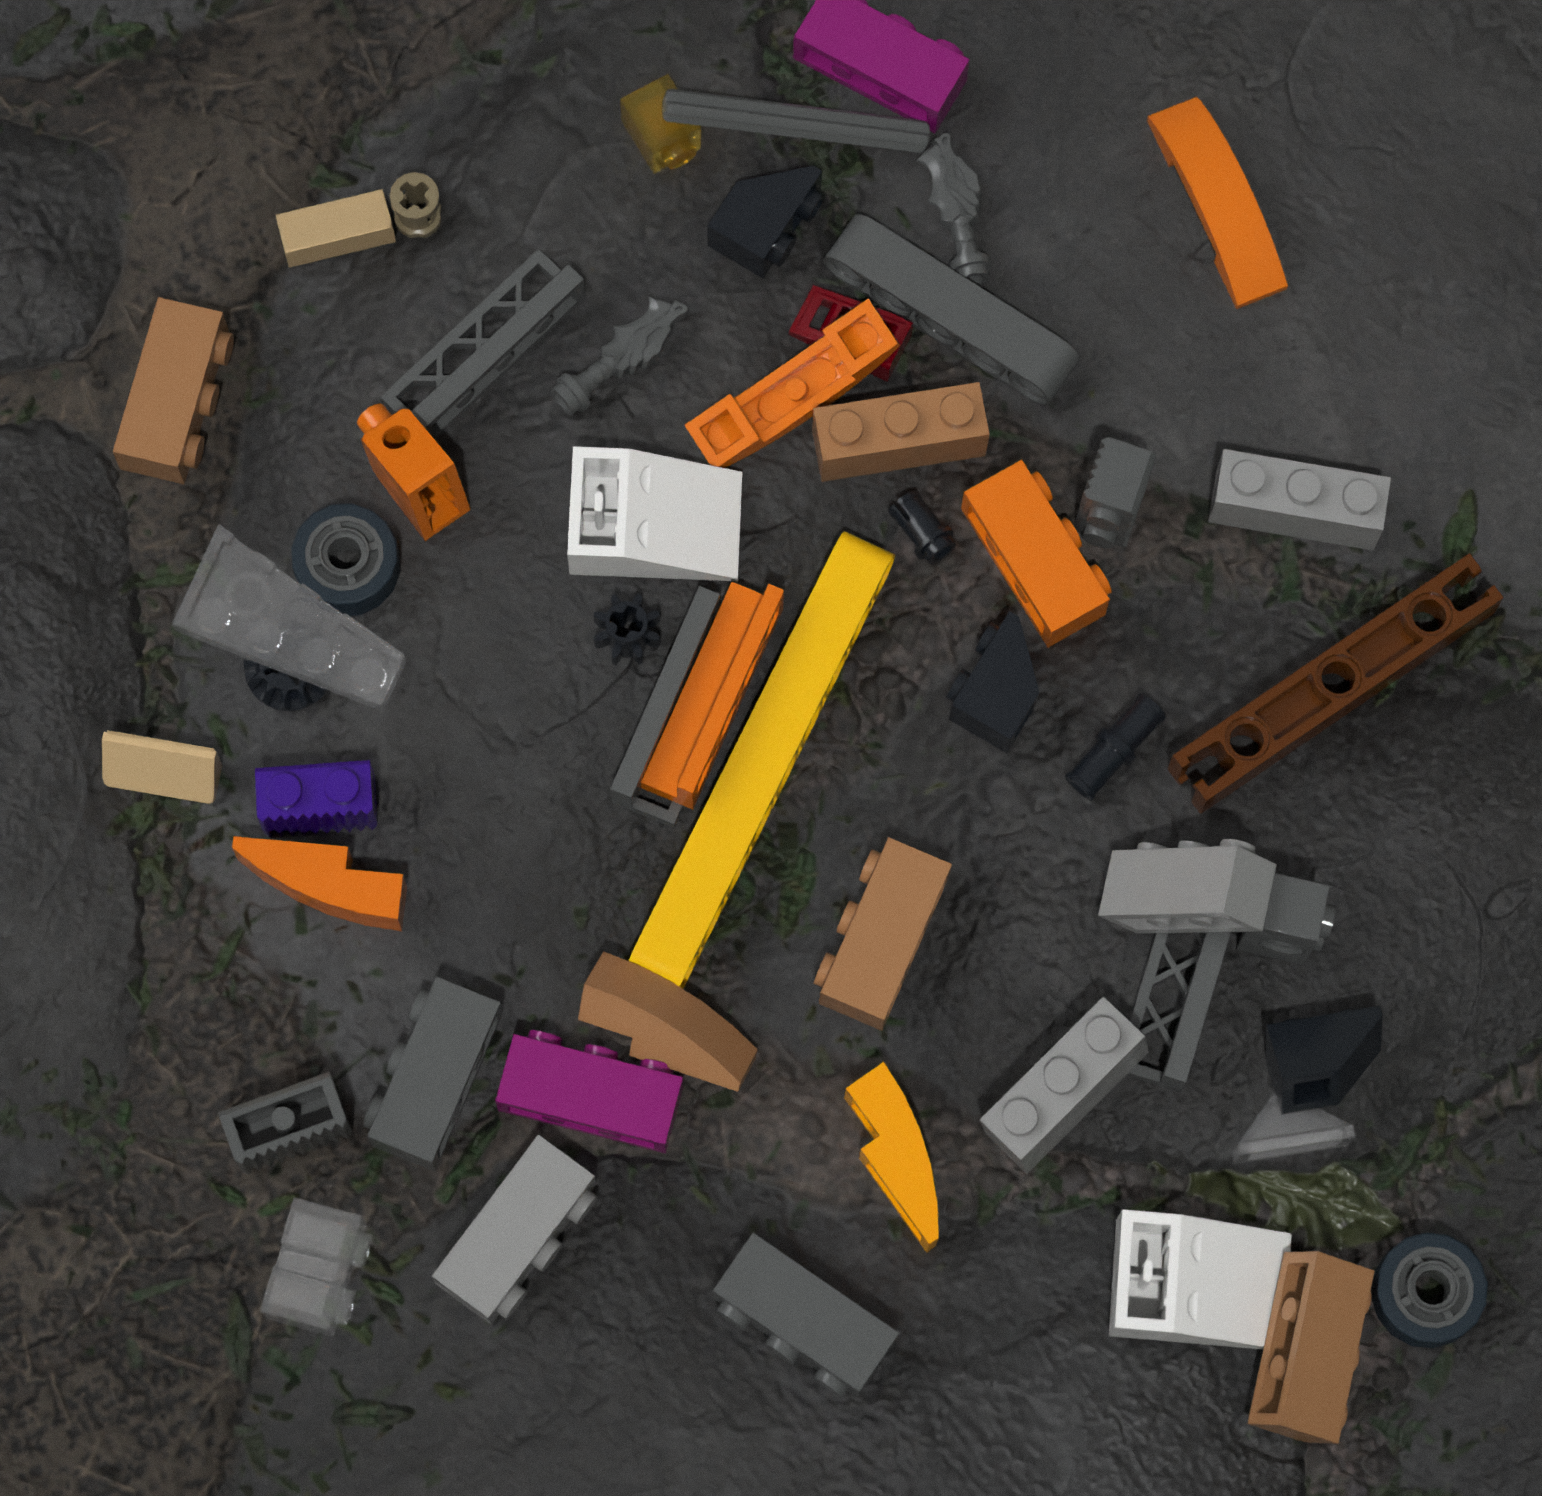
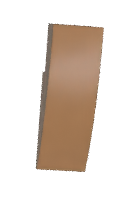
[578,951,758,1092]

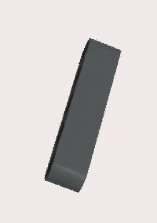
[823,214,1080,406]

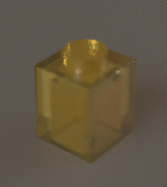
[620,74,701,174]

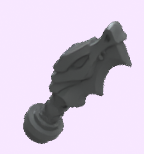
[916,133,992,286]
[550,296,689,416]

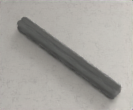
[662,89,930,153]

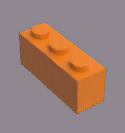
[961,460,1111,648]

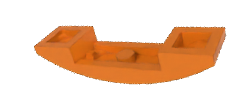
[1147,97,1288,309]
[685,299,900,468]

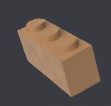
[113,297,234,485]
[812,382,990,482]
[814,837,952,1031]
[1247,1251,1374,1444]

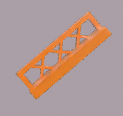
[640,582,784,810]

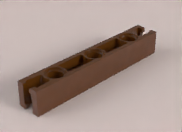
[1167,553,1504,814]

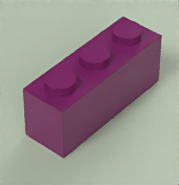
[793,0,970,134]
[495,1030,683,1154]

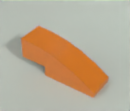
[232,836,407,931]

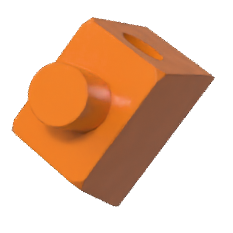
[357,403,471,541]

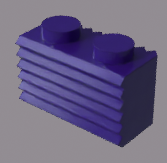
[255,760,378,838]

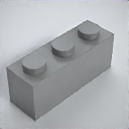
[1208,449,1391,551]
[1098,839,1277,934]
[980,997,1149,1174]
[432,1135,598,1325]

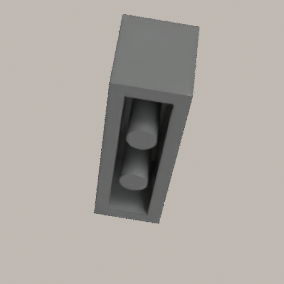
[363,977,503,1172]
[713,1233,899,1398]

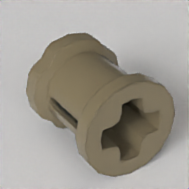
[389,172,442,238]

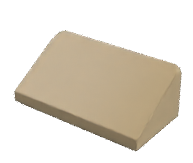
[276,189,396,268]
[102,730,223,804]

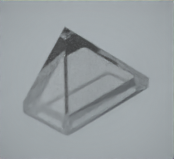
[1232,1092,1355,1164]

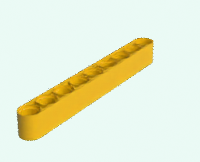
[629,531,895,989]

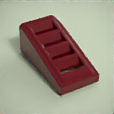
[789,285,913,382]

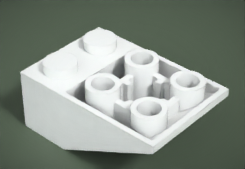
[567,446,742,581]
[1109,1209,1292,1349]

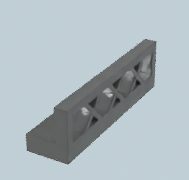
[380,249,585,440]
[610,586,720,828]
[1126,932,1231,1093]

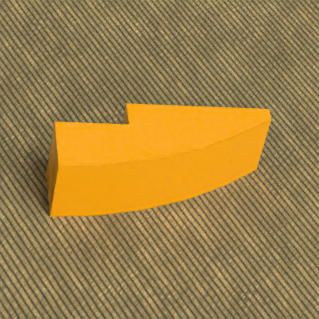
[844,1062,939,1253]

